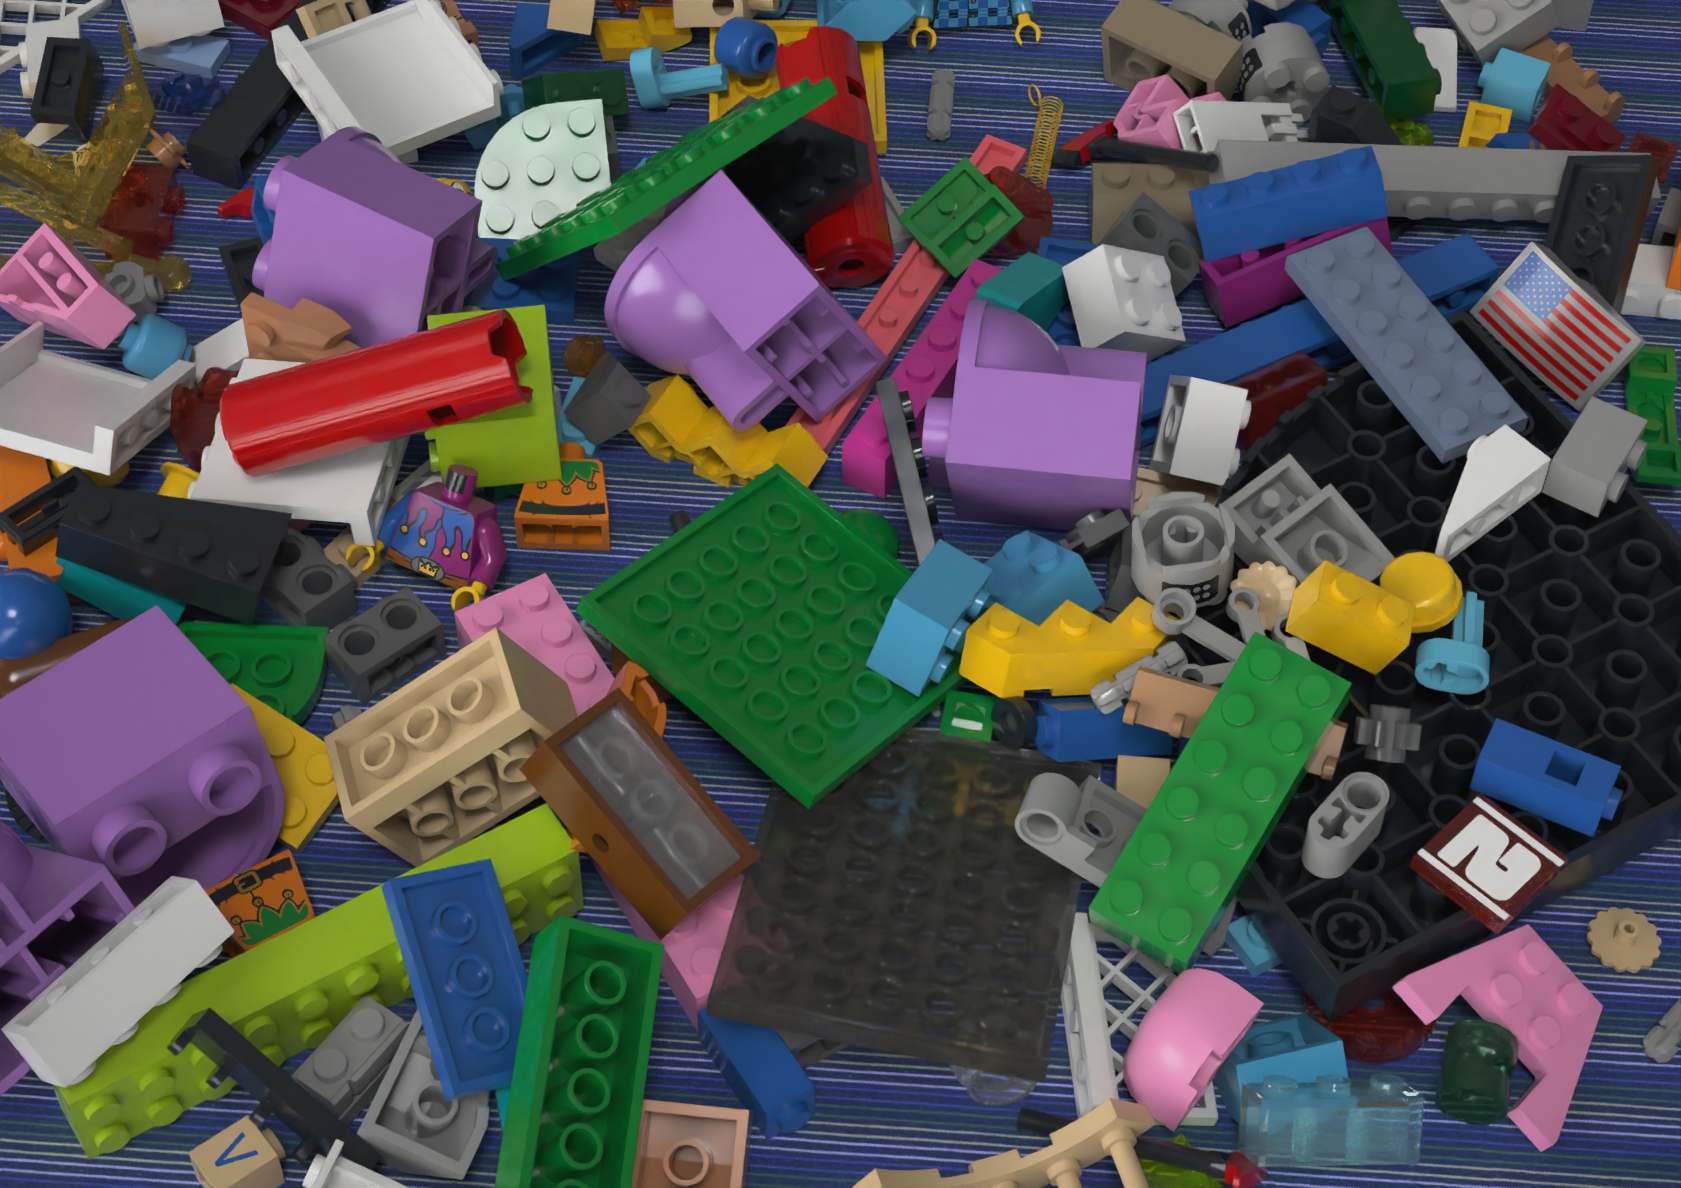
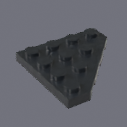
[721,95,872,243]

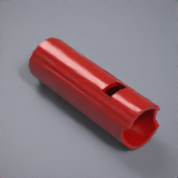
[775,26,894,288]
[219,309,533,477]

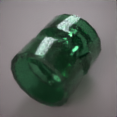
[1434,1019,1519,1125]

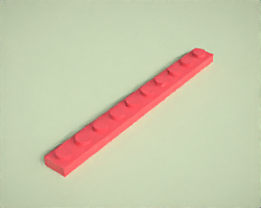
[785,134,1027,455]

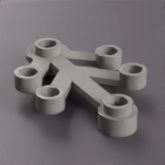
[1151,587,1310,687]

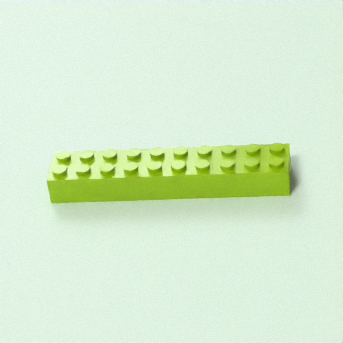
[52,803,584,1160]

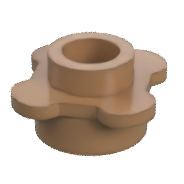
[146,128,191,173]

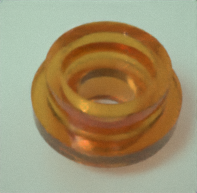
[564,334,606,378]

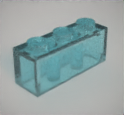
[1238,1074,1424,1167]

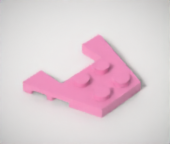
[1392,924,1603,1152]

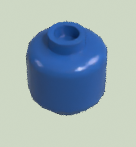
[714,17,779,79]

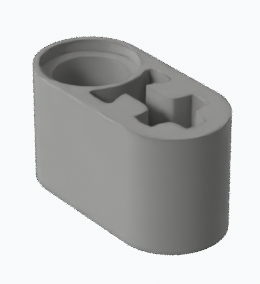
[1301,772,1389,879]

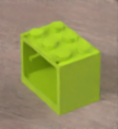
[425,305,562,488]

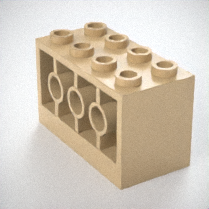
[324,627,578,867]

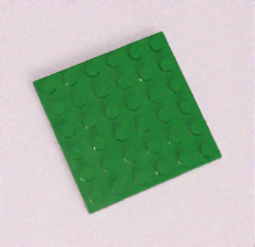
[495,76,838,281]
[576,464,974,809]

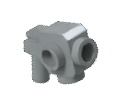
[105,261,165,323]

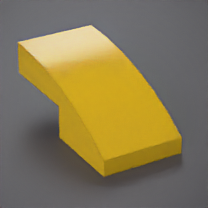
[594,6,692,61]
[1458,101,1512,148]

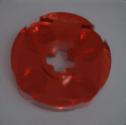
[983,166,1054,257]

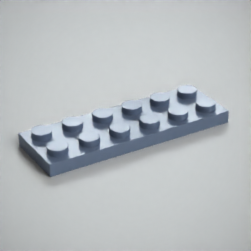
[1284,226,1528,464]

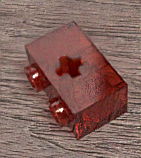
[99,163,185,264]
[1227,351,1329,451]

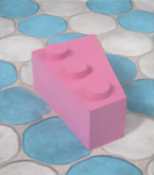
[0,223,136,350]

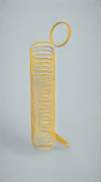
[1004,84,1063,197]

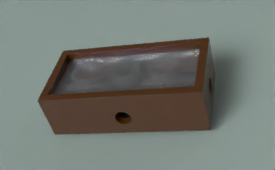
[519,687,760,940]

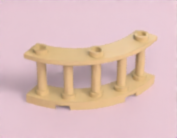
[852,1098,1155,1188]

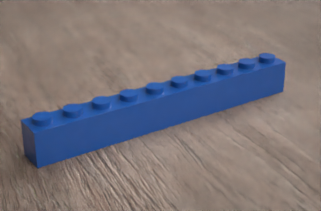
[1140,233,1500,448]

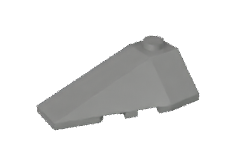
[356,1008,490,1180]

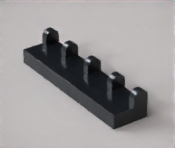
[166,1007,381,1170]

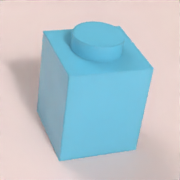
[1477,47,1551,122]

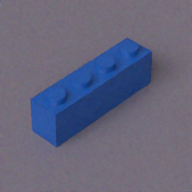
[1188,145,1388,262]

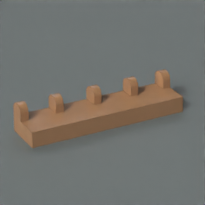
[1519,34,1625,123]
[1122,666,1348,781]

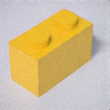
[1285,560,1416,675]

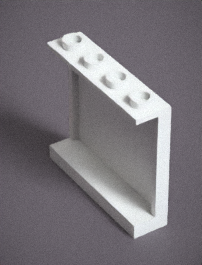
[271,0,504,156]
[0,321,197,476]
[187,358,410,546]

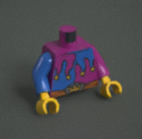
[345,464,507,612]

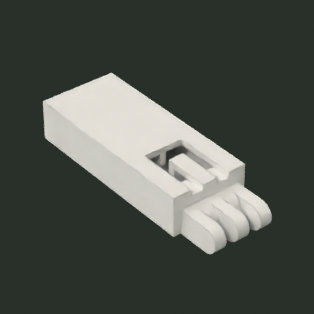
[1173,100,1308,154]

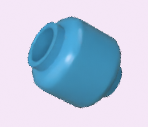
[117,314,193,380]

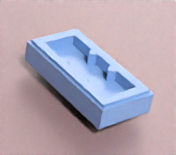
[131,35,231,80]

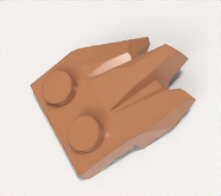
[240,292,361,363]

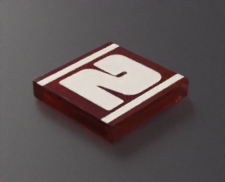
[1410,793,1568,934]

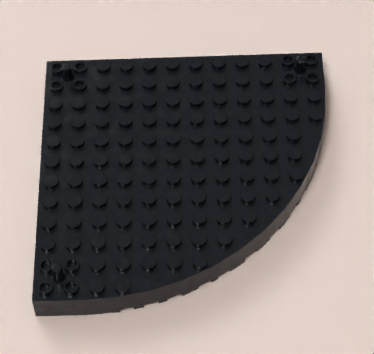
[1175,310,1681,1022]

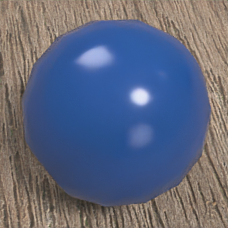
[0,567,74,659]

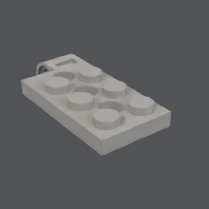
[1015,773,1237,956]

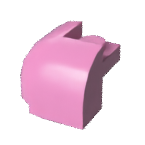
[1113,74,1227,164]
[1123,968,1264,1132]

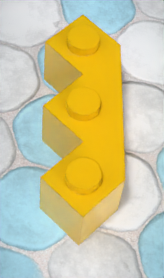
[627,374,829,488]
[959,597,1180,698]

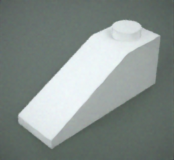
[1435,424,1551,562]

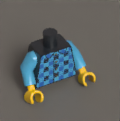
[907,0,1041,51]

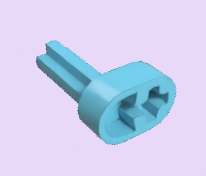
[630,46,729,110]
[1415,591,1490,694]

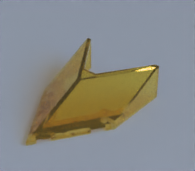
[0,24,156,230]

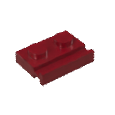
[1527,83,1625,152]

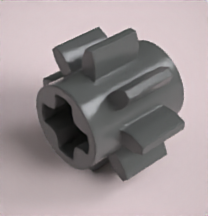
[1353,704,1422,763]

